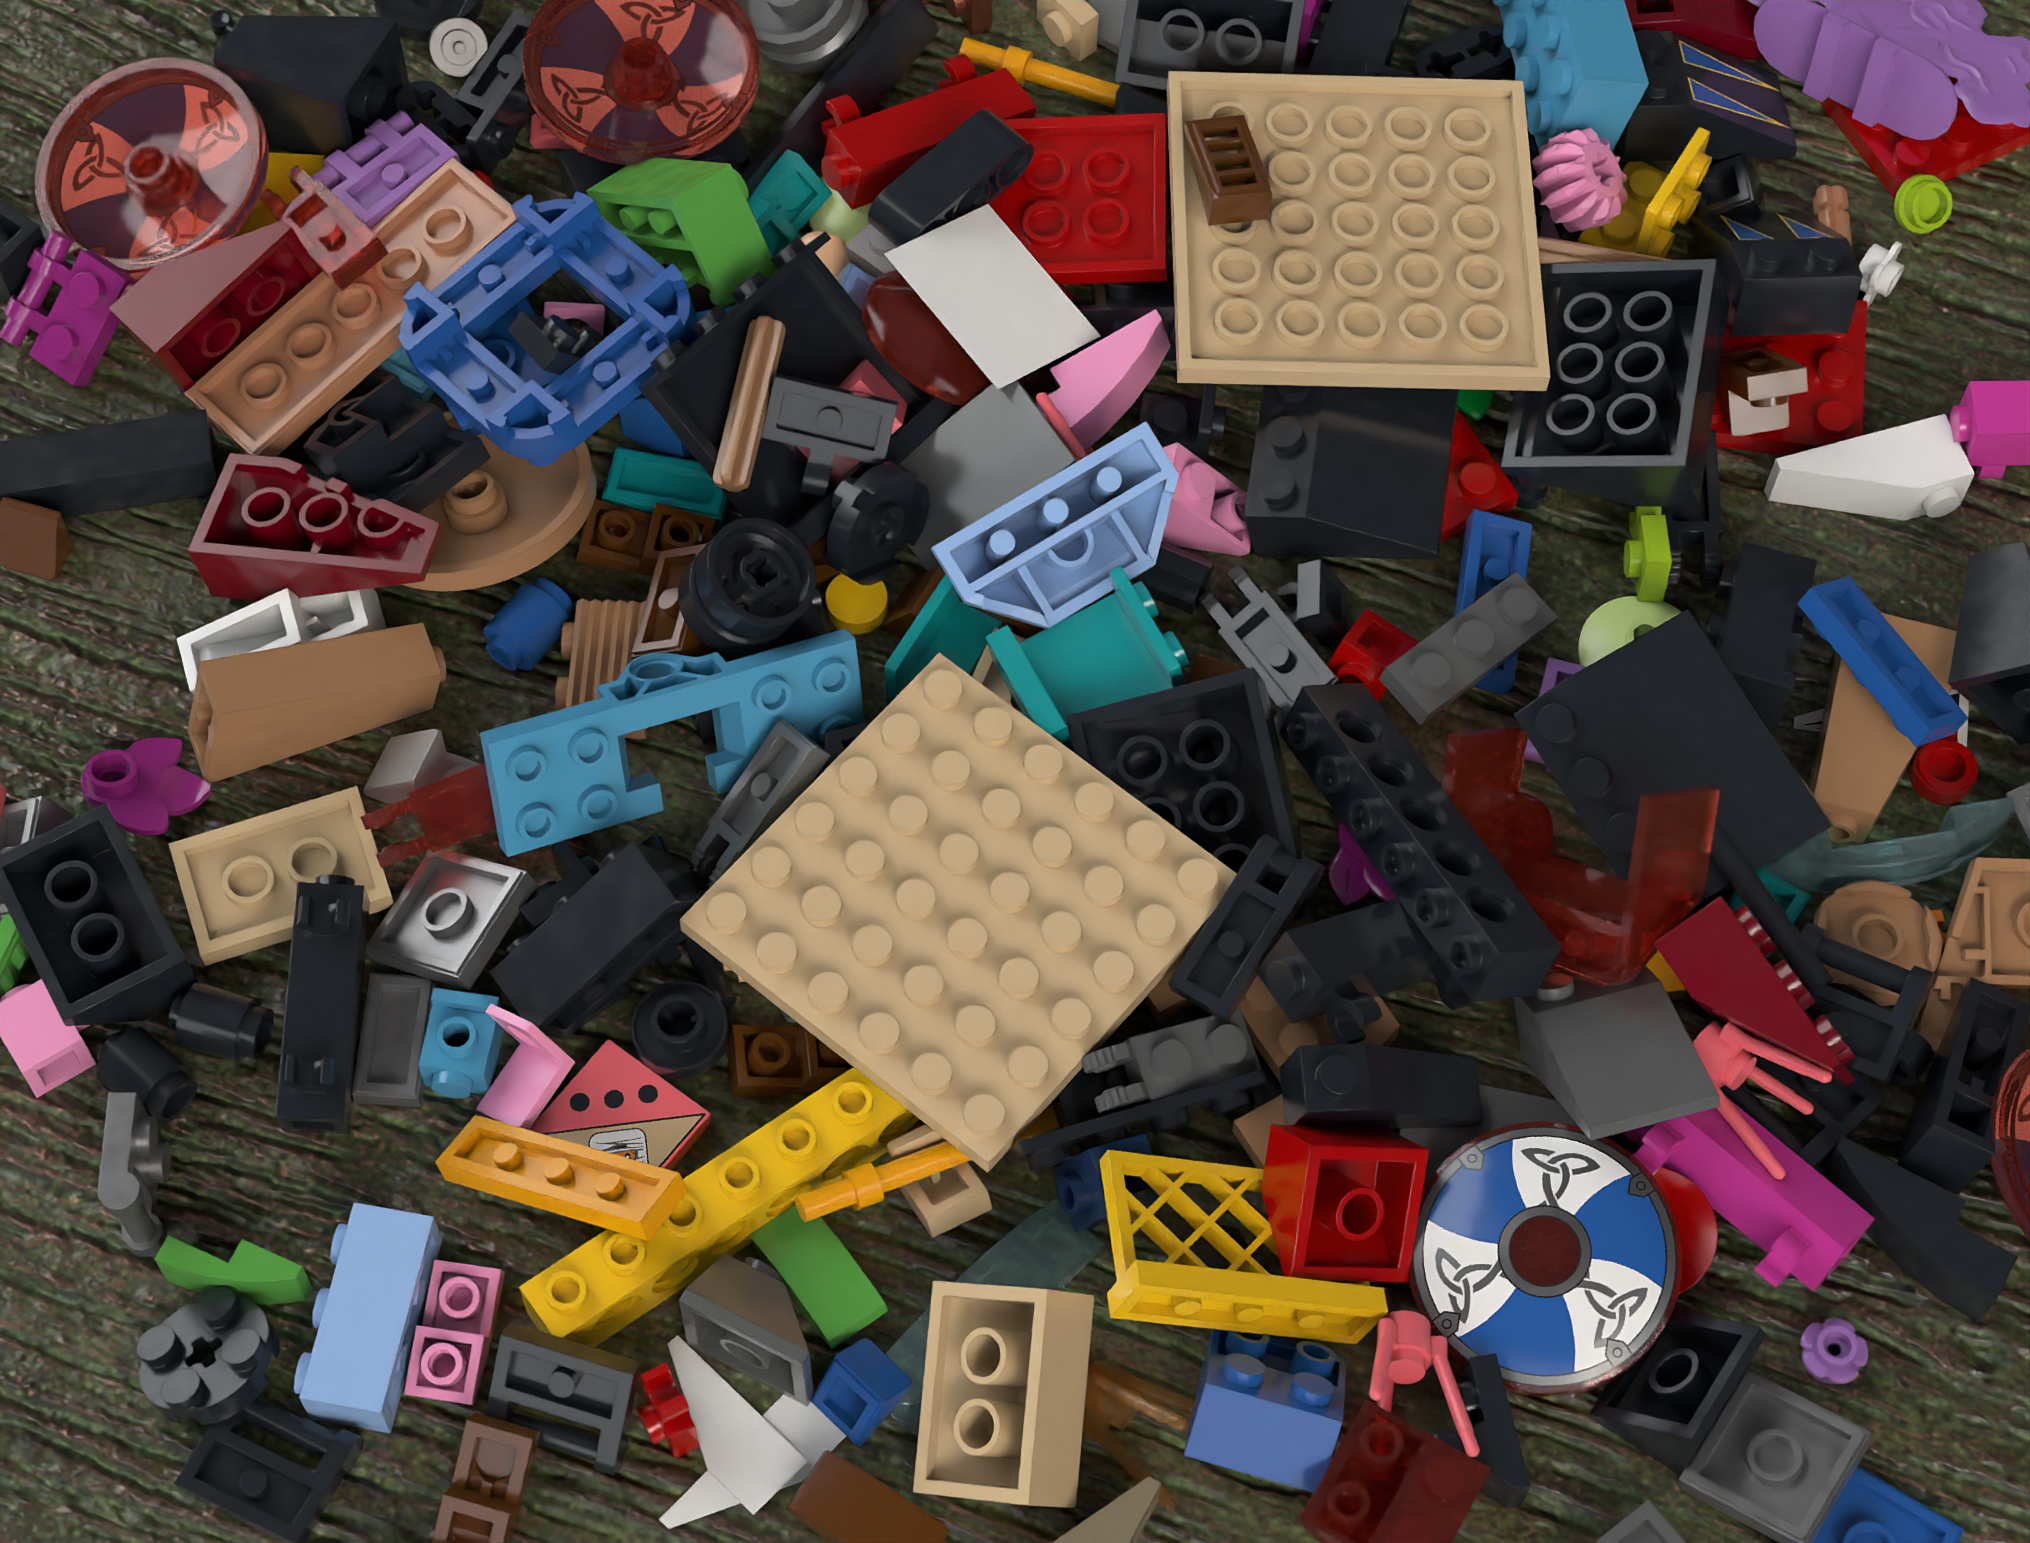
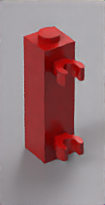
[821,54,1037,210]

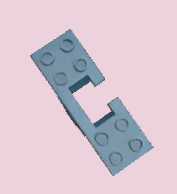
[480,628,865,857]

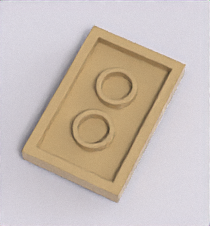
[169,786,394,966]

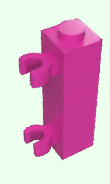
[1949,380,2030,479]
[1623,1098,1875,1291]

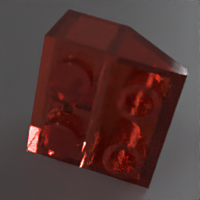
[1299,1400,1491,1543]

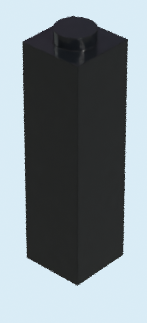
[0,409,221,518]

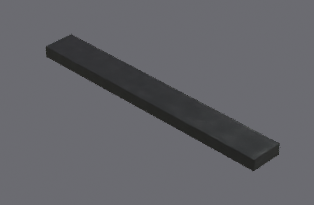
[663,0,940,312]

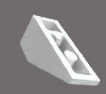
[1764,414,1975,521]

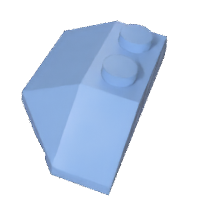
[931,422,1179,629]

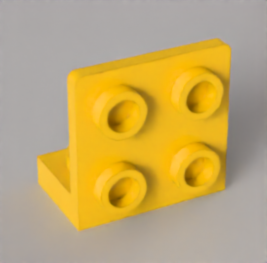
[1578,127,1712,258]

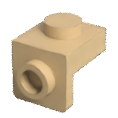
[1036,0,1099,62]
[887,1124,993,1238]

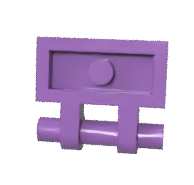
[308,110,461,233]

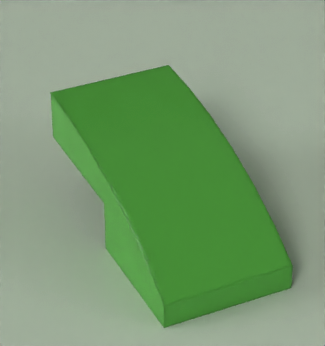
[749,1204,888,1349]
[155,1235,313,1304]

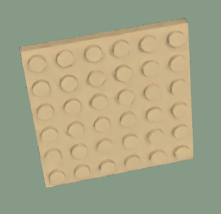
[1167,71,1550,391]
[680,653,1237,1173]

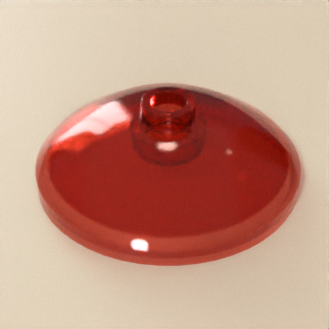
[862,269,1028,407]

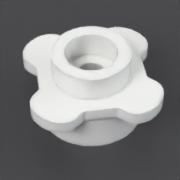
[1859,241,1904,307]

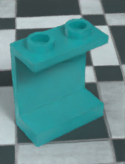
[985,566,1189,752]

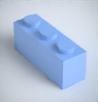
[294,1202,442,1434]

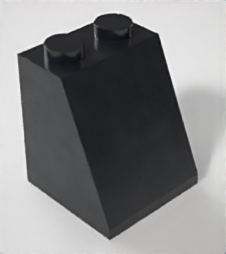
[213,15,409,159]
[1948,541,2030,745]

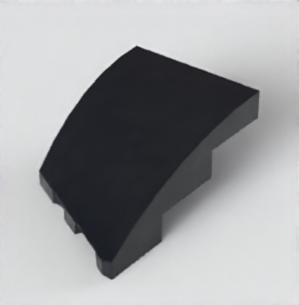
[303,368,491,514]

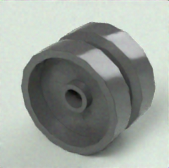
[727,0,869,75]

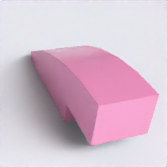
[1035,309,1170,449]

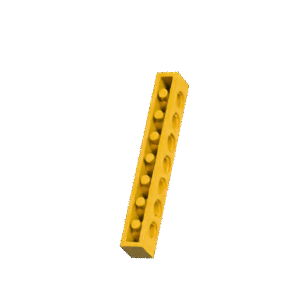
[519,1067,925,1348]

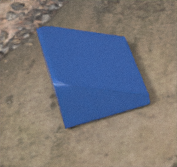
[810,1339,912,1447]

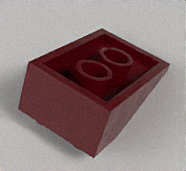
[109,220,321,393]

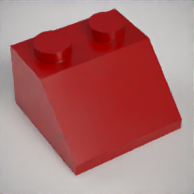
[1261,1124,1429,1282]

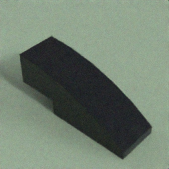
[1823,1136,2018,1323]

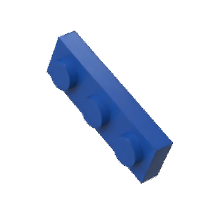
[1454,509,1532,695]
[1797,576,1968,747]

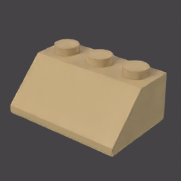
[913,1281,1094,1508]

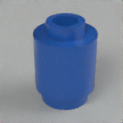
[483,578,574,671]

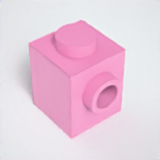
[0,979,96,1098]

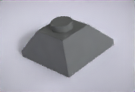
[679,1253,814,1407]

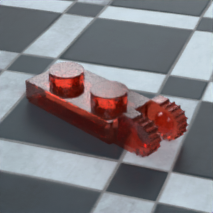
[257,165,389,291]
[361,762,496,868]

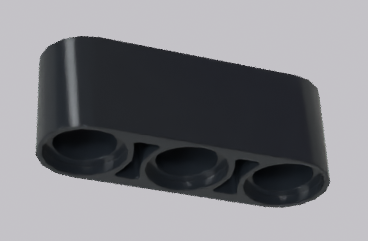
[868,109,1034,247]

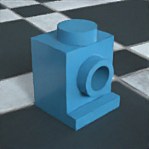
[418,988,505,1099]

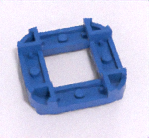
[398,191,698,467]

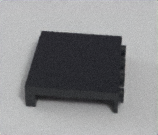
[638,231,963,549]

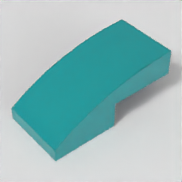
[748,149,832,257]

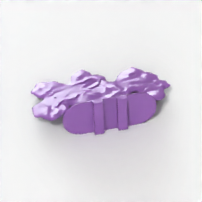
[1749,0,2030,140]

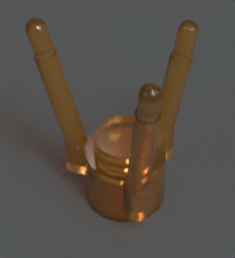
[1082,1360,1194,1511]

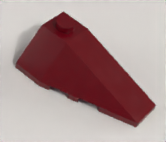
[188,453,444,601]

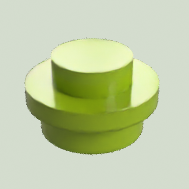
[1894,174,1953,234]

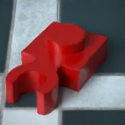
[635,1362,700,1459]

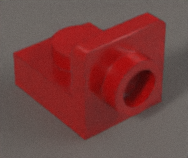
[1328,608,1419,703]

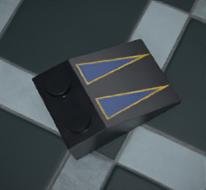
[1618,29,1797,162]
[1689,212,1863,337]

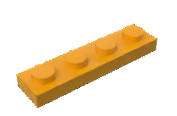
[435,1115,688,1241]

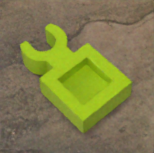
[1623,506,1672,603]

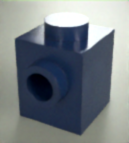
[1054,1133,1160,1233]

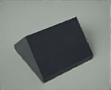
[1589,1308,1766,1476]

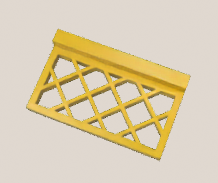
[1099,1150,1388,1344]

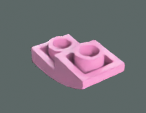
[404,1259,505,1405]

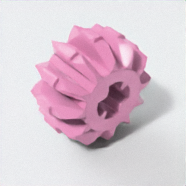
[1532,127,1628,233]

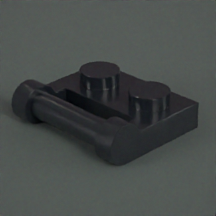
[1788,923,1935,1084]
[1720,1052,1885,1170]
[485,1322,642,1476]
[174,1393,364,1543]

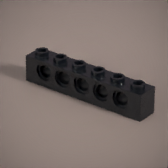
[1279,683,1562,1002]

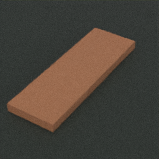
[184,157,517,457]

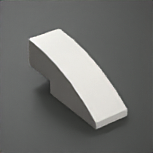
[177,588,387,694]

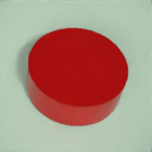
[1909,739,1978,805]

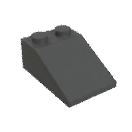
[1513,956,1720,1140]

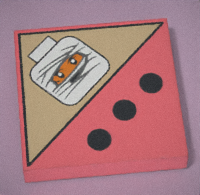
[530,1039,712,1170]

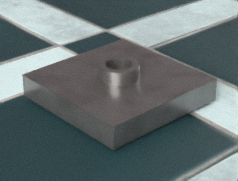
[366,846,537,990]
[1678,1368,1872,1543]

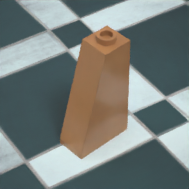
[1809,613,1957,844]
[187,622,446,783]

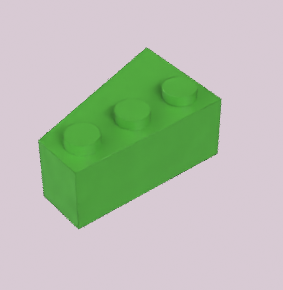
[586,156,777,308]

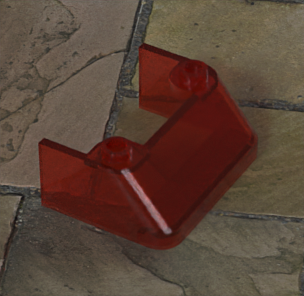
[1442,726,1720,987]

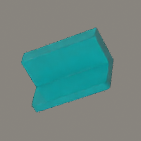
[885,574,1002,704]

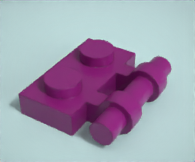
[0,229,136,387]

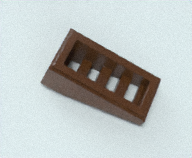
[1184,115,1272,226]

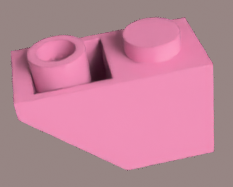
[1162,442,1251,556]

